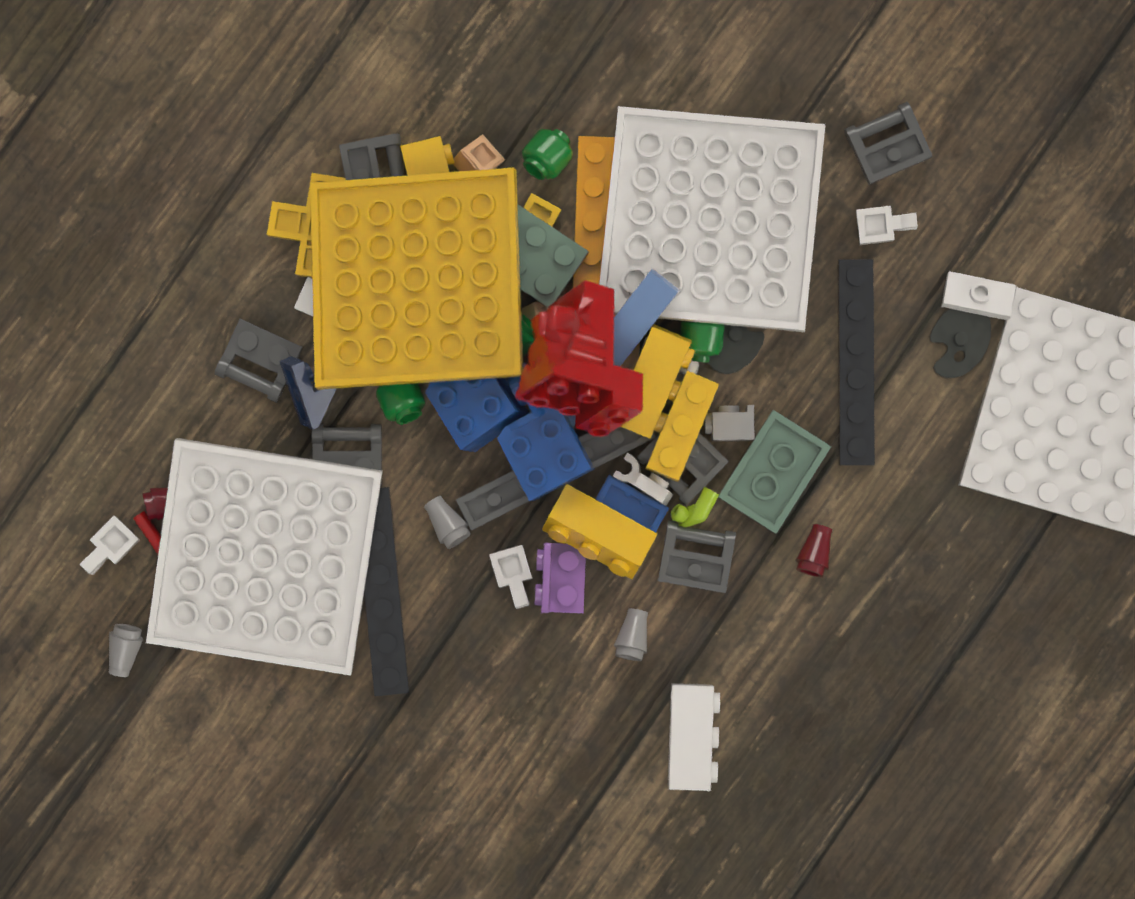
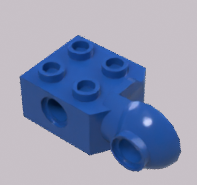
[497,362,595,501]
[425,377,530,452]

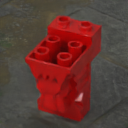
[515,280,643,437]

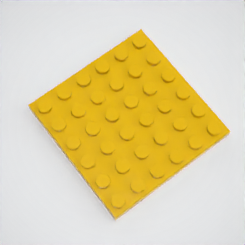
[310,167,523,389]

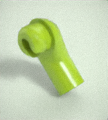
[671,487,719,527]

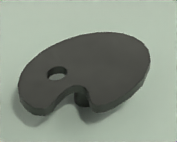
[930,309,991,378]
[708,325,765,374]

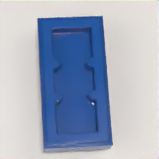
[595,475,669,533]

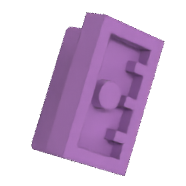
[535,543,586,613]

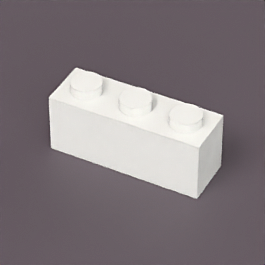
[668,683,720,791]

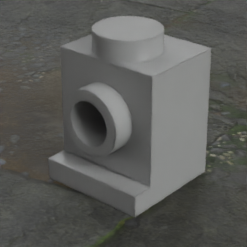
[705,405,755,441]

